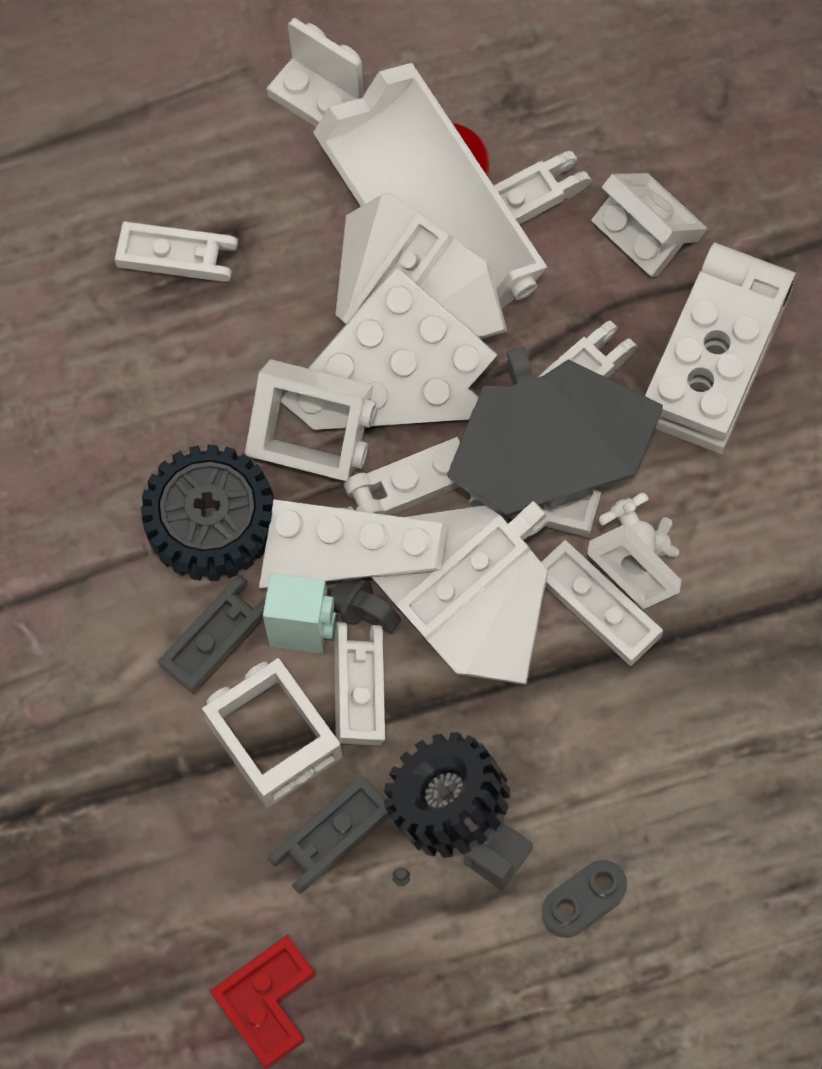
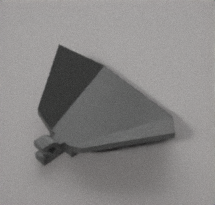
[447,346,663,517]

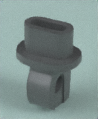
[330,579,401,634]

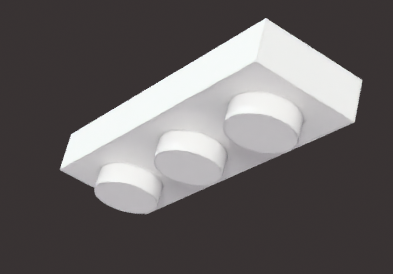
[541,540,663,667]

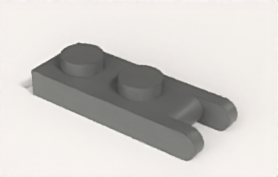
[158,575,266,694]
[268,775,390,894]

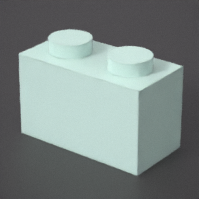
[263,573,337,654]

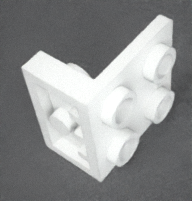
[267,18,364,127]

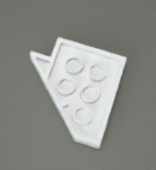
[281,266,497,430]

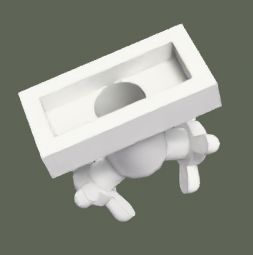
[587,493,681,609]

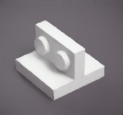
[591,173,708,277]

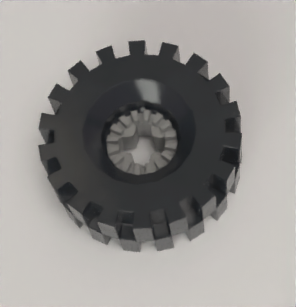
[384,732,510,858]

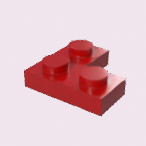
[209,935,315,1069]

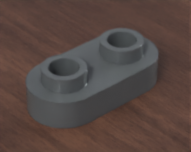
[542,860,627,938]

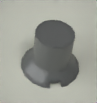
[393,868,410,886]

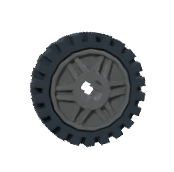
[141,444,274,581]

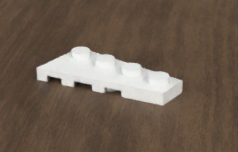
[259,499,448,590]

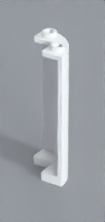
[313,63,547,309]

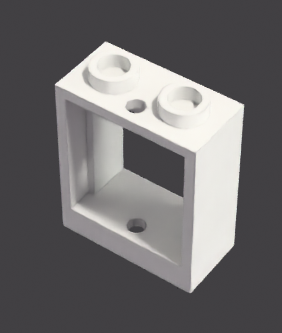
[245,359,376,481]
[202,658,343,809]

